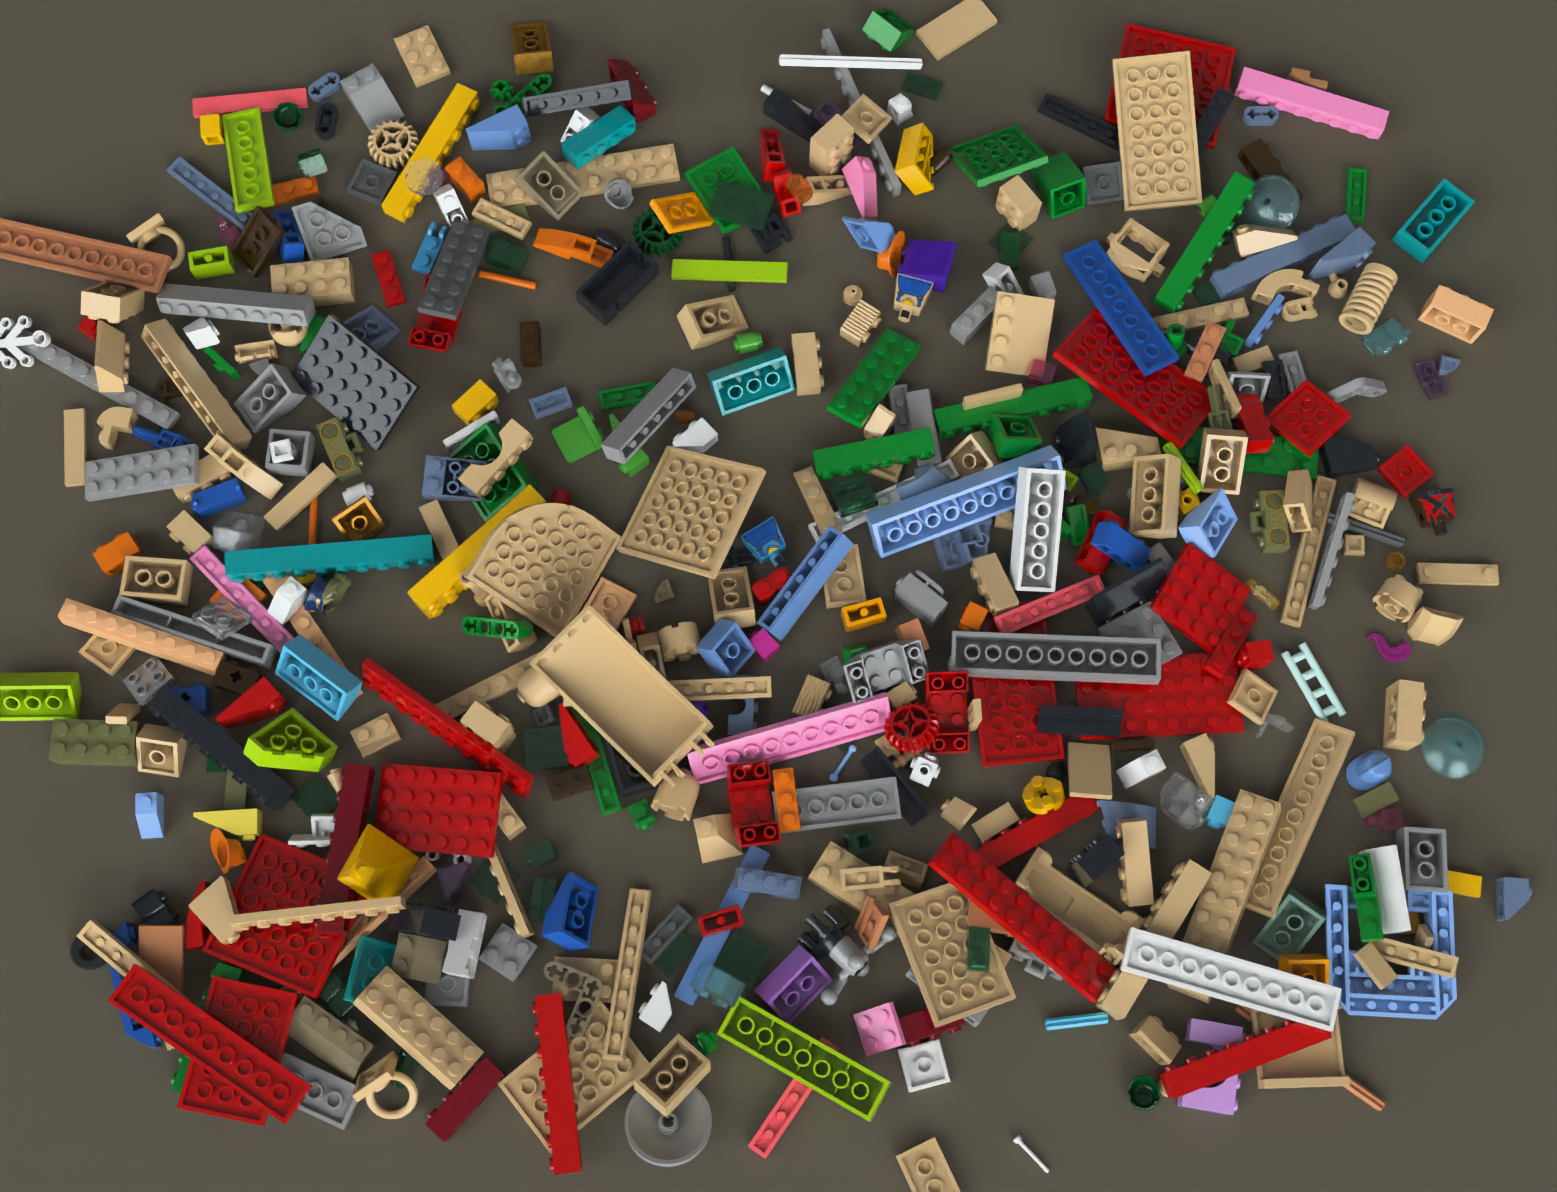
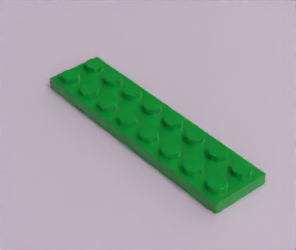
[1159,427,1319,481]

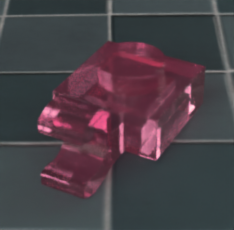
[215,216,240,251]
[1363,808,1404,831]

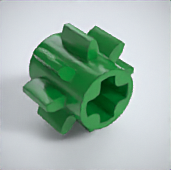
[490,78,514,104]
[693,1029,719,1056]

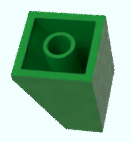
[1031,151,1086,220]

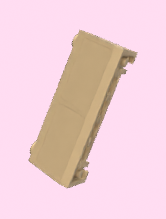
[1014,847,1145,967]

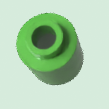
[733,331,763,355]

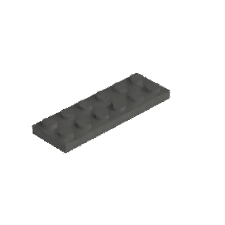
[417,221,491,320]

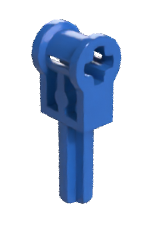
[132,425,190,450]

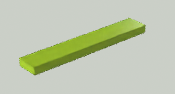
[671,259,788,283]

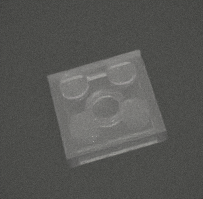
[192,595,253,641]

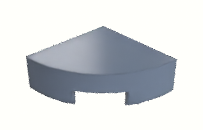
[1437,355,1461,375]

